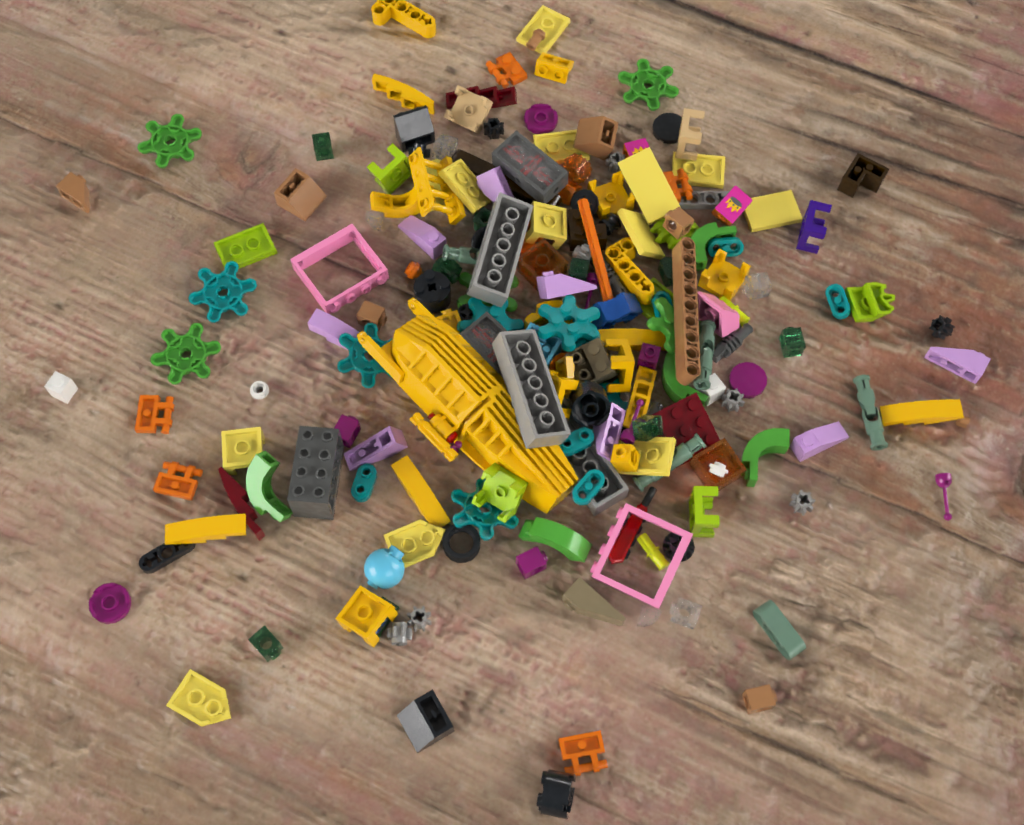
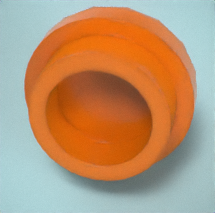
[404,261,423,279]

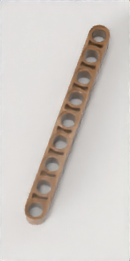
[672,237,701,386]

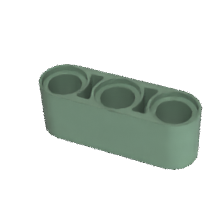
[752,600,806,660]

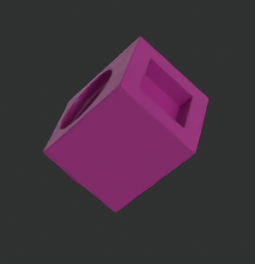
[636,343,661,370]
[334,414,361,448]
[515,546,548,579]

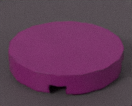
[524,103,558,134]
[729,362,767,399]
[89,583,131,624]

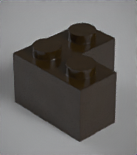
[837,153,889,198]
[568,209,607,251]

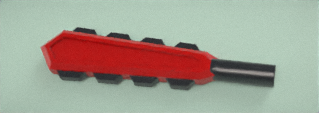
[608,487,657,564]

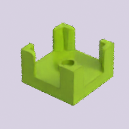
[367,143,412,195]
[471,463,528,523]
[689,486,720,538]

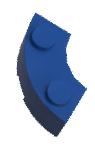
[591,292,643,330]

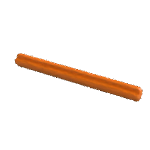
[577,198,613,302]

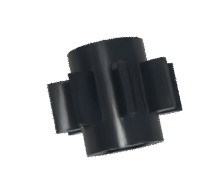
[484,118,504,140]
[408,143,430,159]
[929,315,955,340]

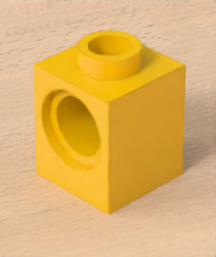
[610,444,640,472]

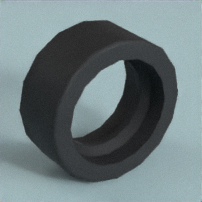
[443,524,480,563]

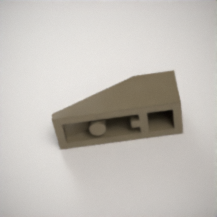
[562,577,626,626]

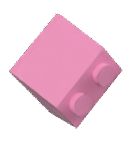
[697,291,740,338]

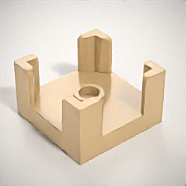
[444,85,493,134]
[675,108,705,161]

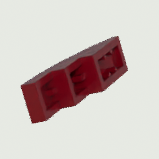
[446,86,517,109]
[218,467,265,541]

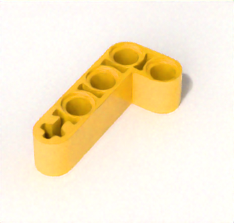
[371,0,436,38]
[605,237,654,305]

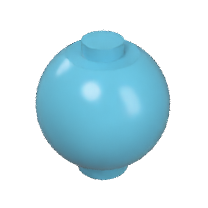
[364,545,405,590]

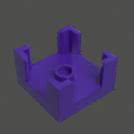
[796,200,832,254]

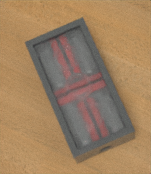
[492,130,568,204]
[460,312,507,378]

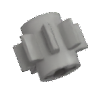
[606,152,625,173]
[572,243,592,267]
[721,388,745,412]
[789,489,815,516]
[407,606,432,632]
[387,622,412,646]

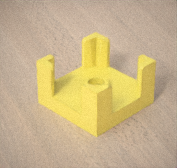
[525,201,567,250]
[221,427,265,476]

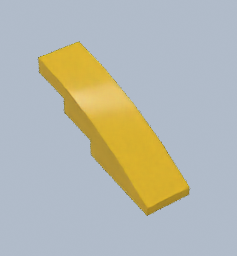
[372,74,435,114]
[598,328,666,351]
[623,365,657,432]
[880,399,964,426]
[390,455,451,528]
[165,514,246,545]

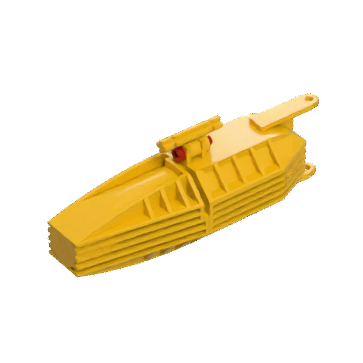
[357,298,579,514]

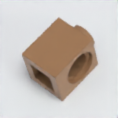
[662,207,695,240]
[357,300,387,331]
[742,684,777,715]

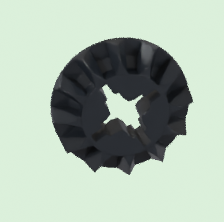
[571,189,599,216]
[663,532,695,562]

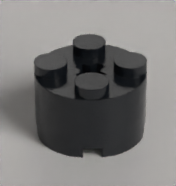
[413,269,451,314]
[568,380,610,427]
[537,769,576,819]

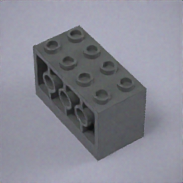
[287,426,344,520]

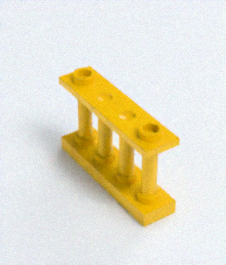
[408,147,466,225]

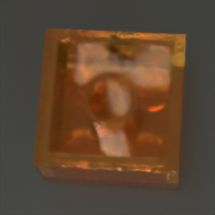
[516,238,568,292]
[689,438,747,491]

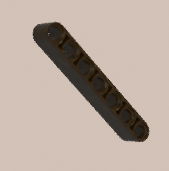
[451,149,562,207]

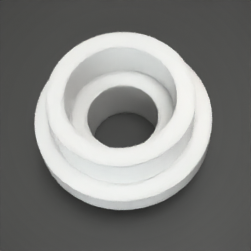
[250,381,269,400]
[709,461,728,478]

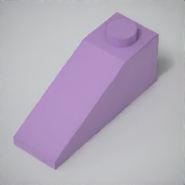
[476,166,514,202]
[398,215,447,260]
[536,271,597,299]
[924,347,990,384]
[593,402,626,461]
[789,421,849,462]
[344,426,408,471]

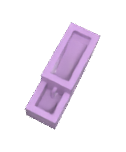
[308,308,359,350]

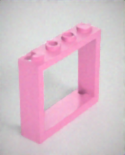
[290,224,389,314]
[590,503,693,610]

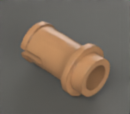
[526,28,545,51]

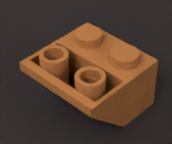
[573,116,619,160]
[274,168,327,222]

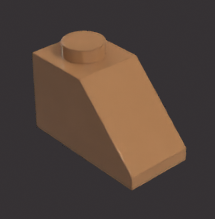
[56,172,90,214]

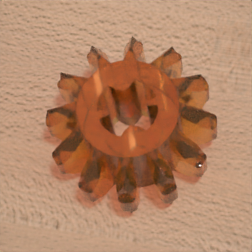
[562,153,592,184]

